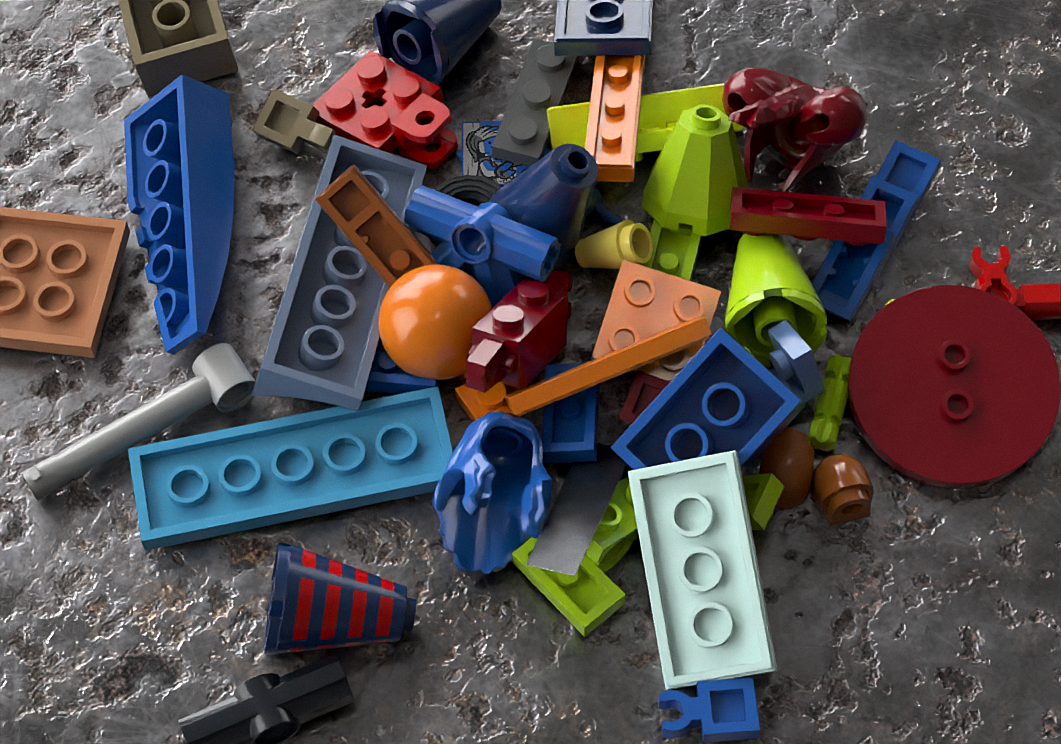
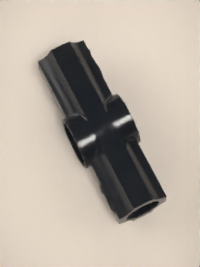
[178,654,354,744]

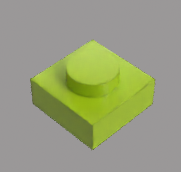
[742,473,784,530]

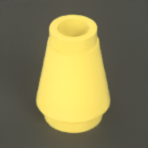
[575,220,653,269]

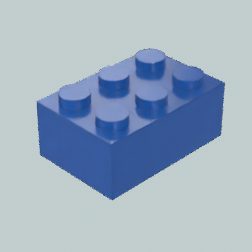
[611,327,806,474]

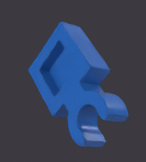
[658,677,760,743]

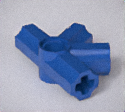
[404,185,561,307]

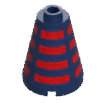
[263,543,416,654]

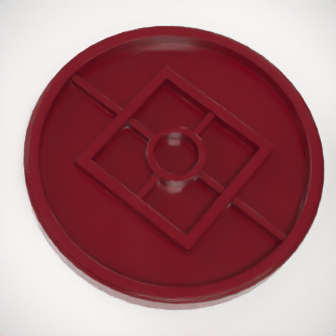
[848,285,1061,489]

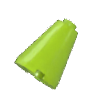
[723,233,827,367]

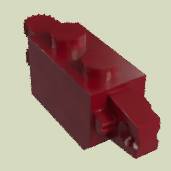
[466,270,573,393]

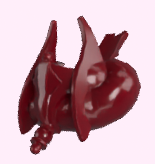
[722,68,868,192]

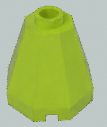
[642,104,748,236]

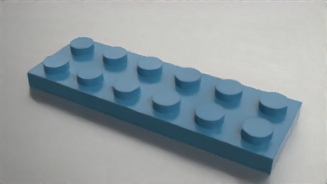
[128,386,453,551]

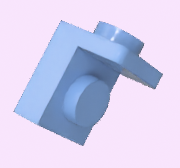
[768,320,825,403]

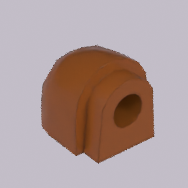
[759,429,815,509]
[811,454,874,526]

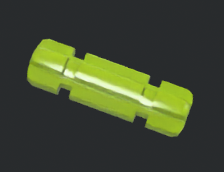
[808,354,851,452]

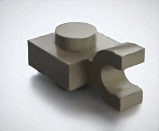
[251,88,336,154]

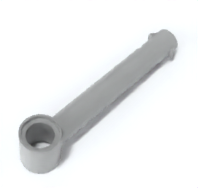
[21,343,256,500]

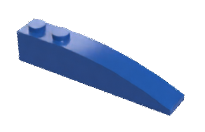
[124,74,235,355]

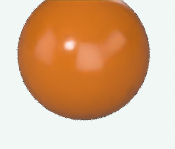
[378,264,493,381]

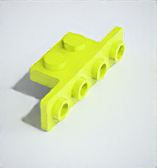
[547,83,743,162]

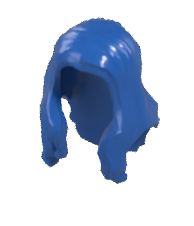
[432,411,552,574]

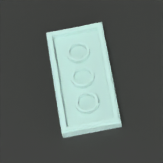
[628,450,778,690]

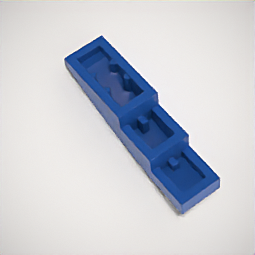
[812,140,941,323]

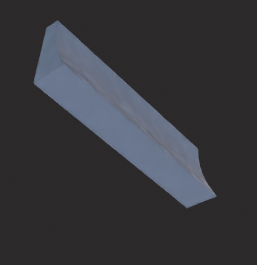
[251,135,427,411]

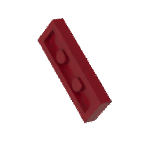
[729,187,887,246]

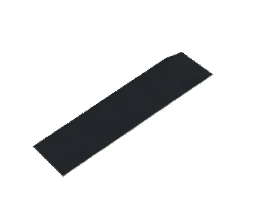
[526,442,627,576]

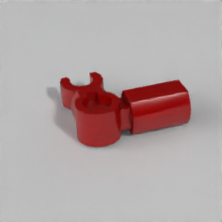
[969,246,1061,320]

